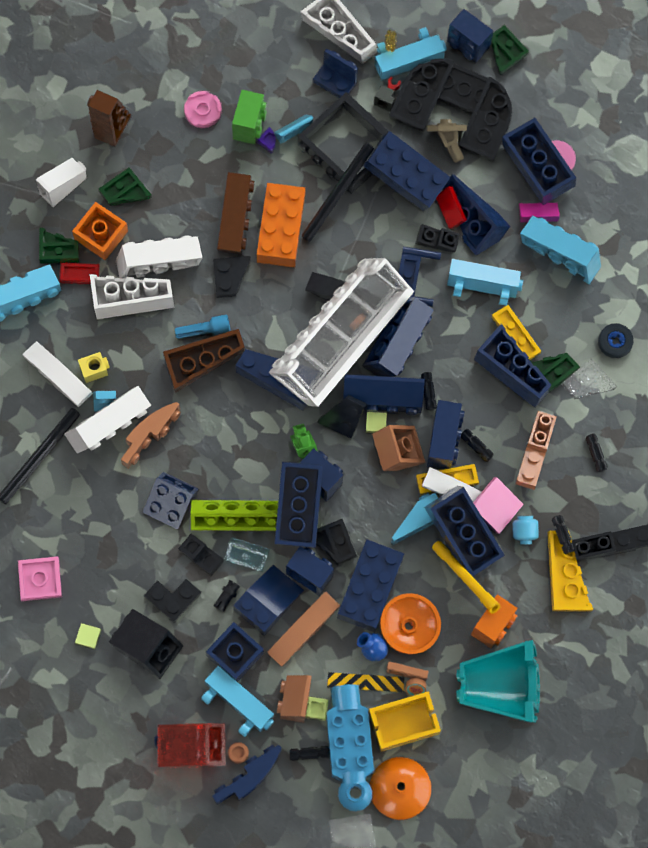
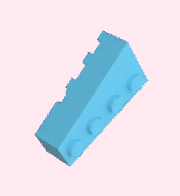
[520,216,601,284]

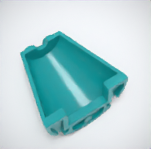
[456,640,540,723]

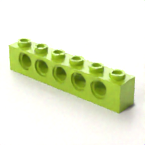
[191,500,278,531]

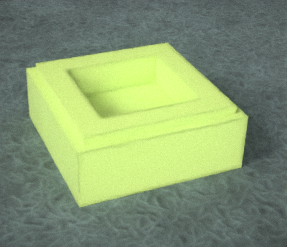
[366,412,387,433]
[75,623,101,649]
[306,697,329,721]

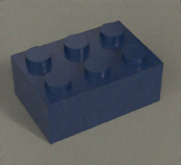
[426,400,465,470]

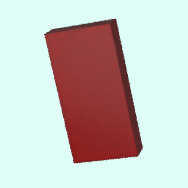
[436,186,467,230]
[59,263,100,284]

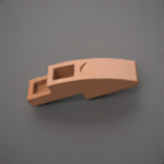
[121,402,181,469]
[515,411,557,490]

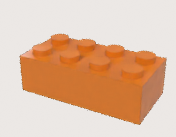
[256,183,305,268]

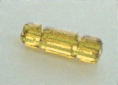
[385,29,397,52]

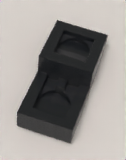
[178,534,224,576]

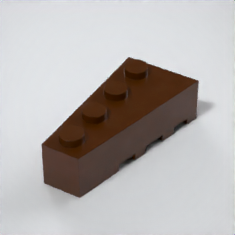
[87,90,132,147]
[217,172,255,254]
[163,329,245,393]

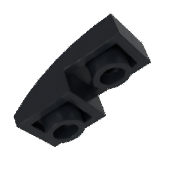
[415,224,460,252]

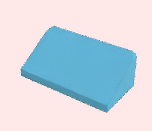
[274,115,313,144]

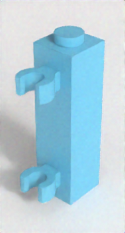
[374,27,447,81]
[447,259,523,306]
[201,666,274,737]

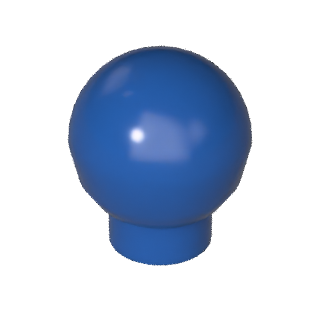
[357,632,389,662]

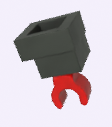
[374,77,401,112]

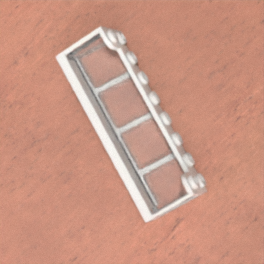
[269,258,414,407]

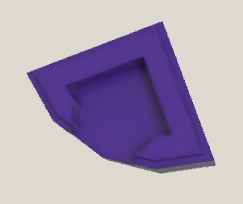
[257,127,276,154]

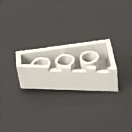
[90,274,174,319]
[64,386,151,453]

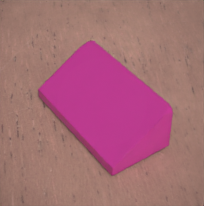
[519,203,560,222]

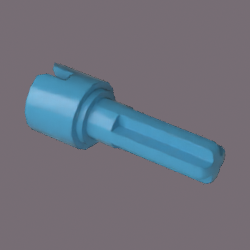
[175,315,230,339]

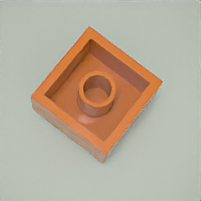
[72,202,128,260]
[471,594,518,648]

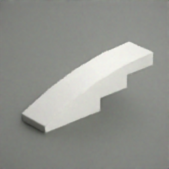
[22,341,93,407]
[421,467,481,502]

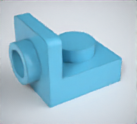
[93,391,116,412]

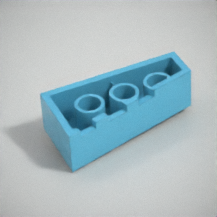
[0,264,62,322]

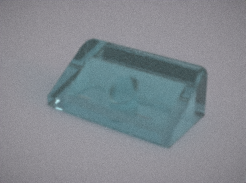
[224,538,270,572]

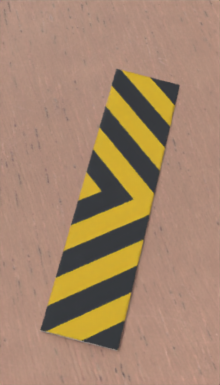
[327,672,405,692]

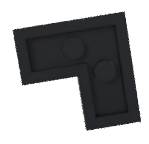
[144,579,201,623]

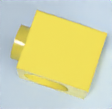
[78,352,110,383]

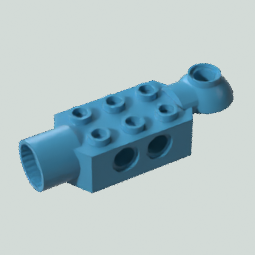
[326,684,374,811]

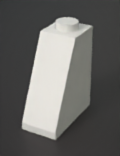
[36,158,87,207]

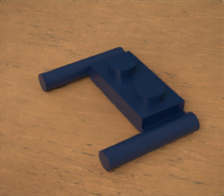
[397,246,441,307]

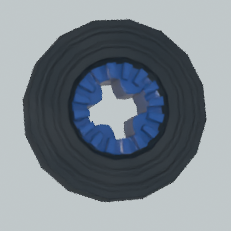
[598,323,634,358]

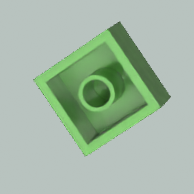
[232,90,267,145]

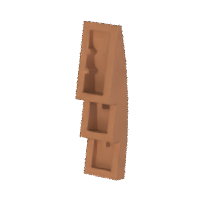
[267,592,341,667]

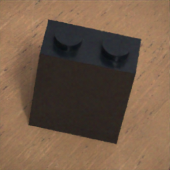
[109,609,183,679]

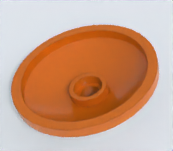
[380,593,441,655]
[369,757,431,820]

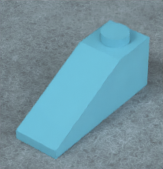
[391,493,438,545]

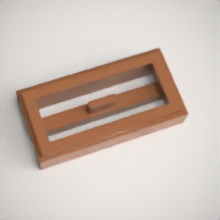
[386,661,429,681]

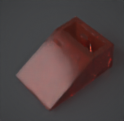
[158,723,226,768]

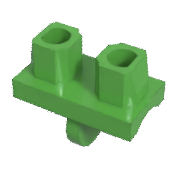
[290,424,317,459]

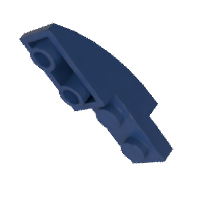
[212,745,282,805]

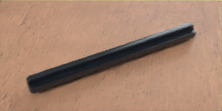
[302,142,374,242]
[0,408,80,504]

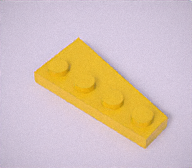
[547,530,593,612]

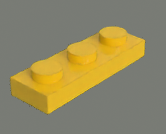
[492,305,541,360]
[416,464,479,496]

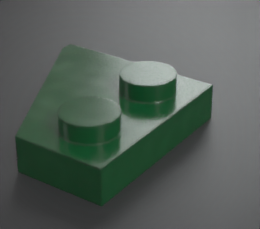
[491,25,529,75]
[98,167,152,206]
[39,228,79,264]
[530,353,580,393]

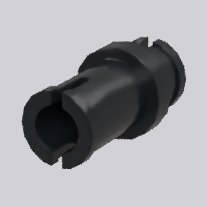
[213,580,240,612]

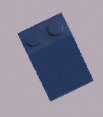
[233,564,304,636]

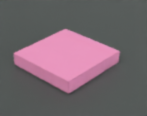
[473,477,523,534]
[18,556,62,601]

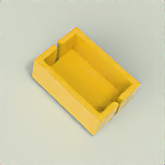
[368,691,441,752]

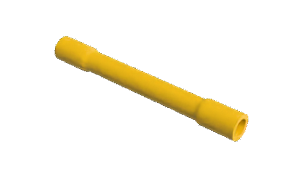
[432,541,500,613]

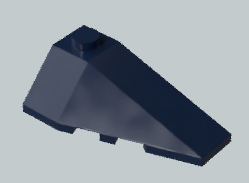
[442,175,510,255]

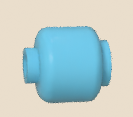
[512,516,539,545]

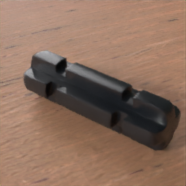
[421,372,437,410]
[461,429,494,462]
[586,433,608,472]
[552,515,575,554]
[289,746,330,761]

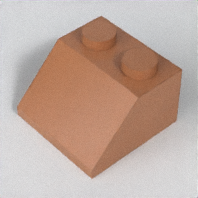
[372,425,426,471]
[277,675,312,723]

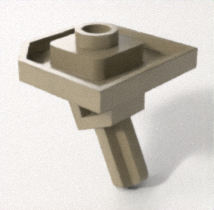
[426,119,467,163]

